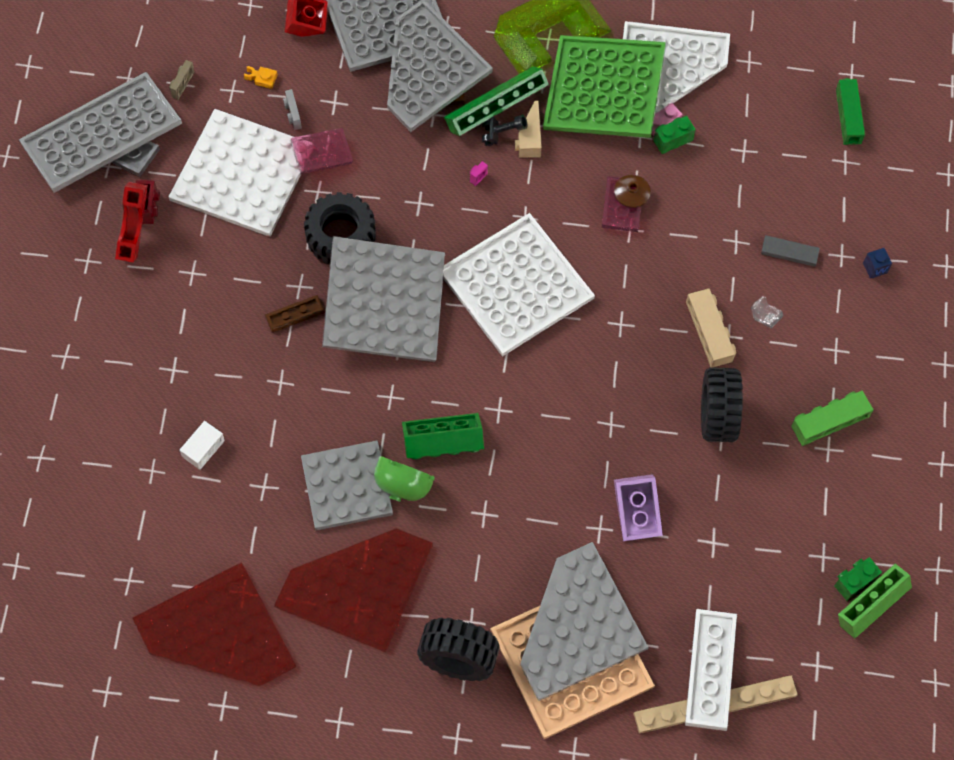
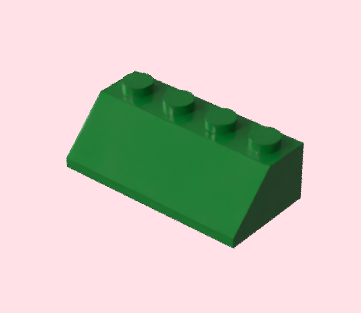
[402,413,484,459]

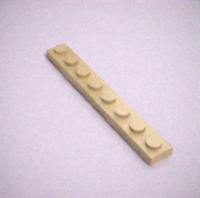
[634,675,798,734]

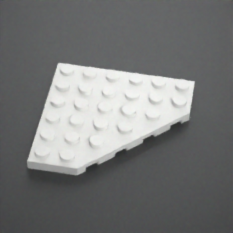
[623,21,730,114]

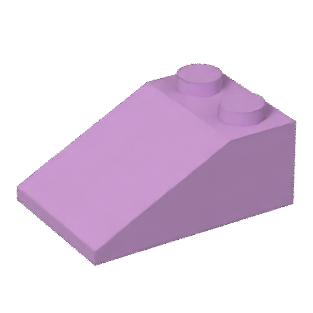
[614,475,663,541]

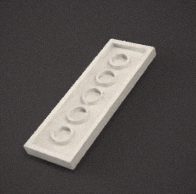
[685,609,737,731]

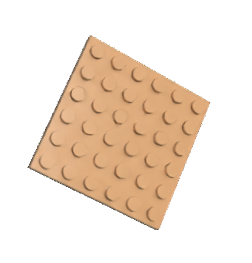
[490,606,655,739]

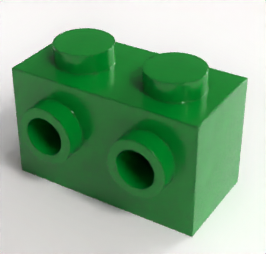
[653,116,696,154]
[834,557,882,601]

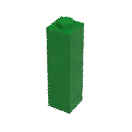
[836,78,865,145]

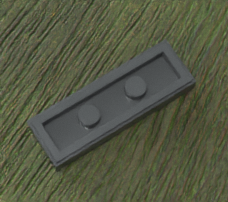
[761,235,820,267]

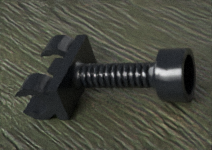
[482,115,528,146]

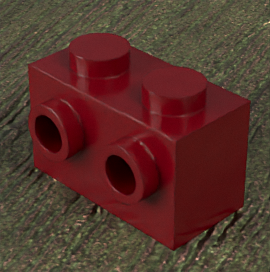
[136,180,160,224]

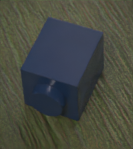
[863,248,892,279]

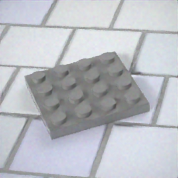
[301,440,393,531]

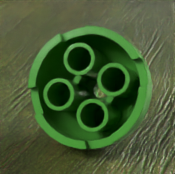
[374,456,435,502]

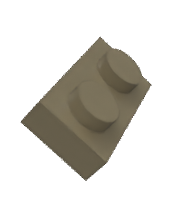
[169,60,195,100]

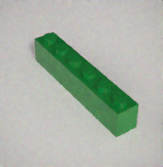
[444,66,549,136]

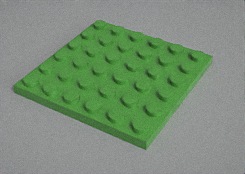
[543,35,666,138]

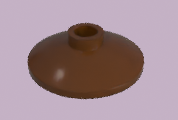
[614,175,651,208]

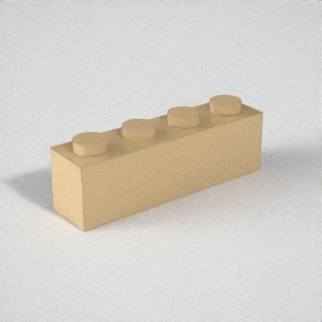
[686,289,736,367]

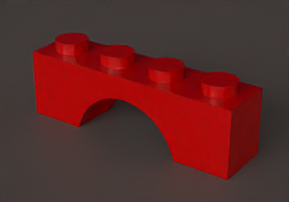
[115,182,148,263]

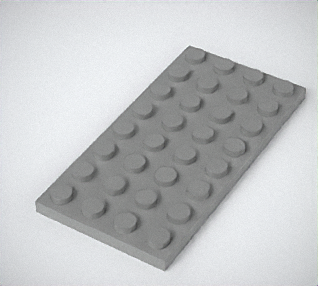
[19,72,182,193]

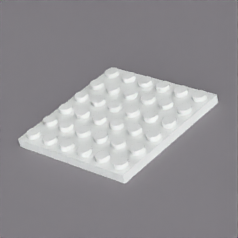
[169,109,314,237]
[443,213,595,357]

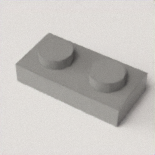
[283,89,302,130]

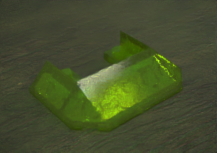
[494,0,611,74]

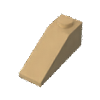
[515,101,541,158]

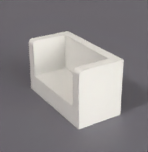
[180,421,225,470]

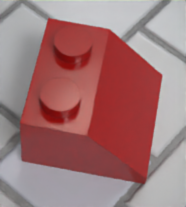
[285,0,328,37]

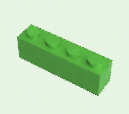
[791,391,873,446]
[838,564,912,639]

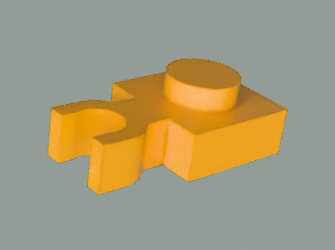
[244,66,278,89]

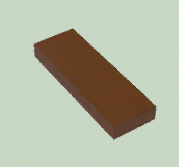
[265,295,325,333]

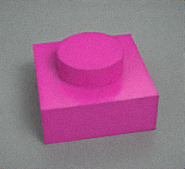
[470,161,488,186]

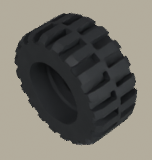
[304,192,376,264]
[701,367,743,442]
[417,618,500,681]

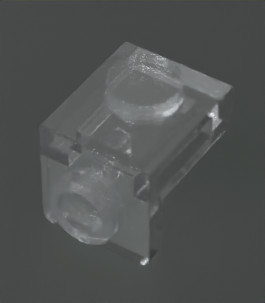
[751,296,784,328]

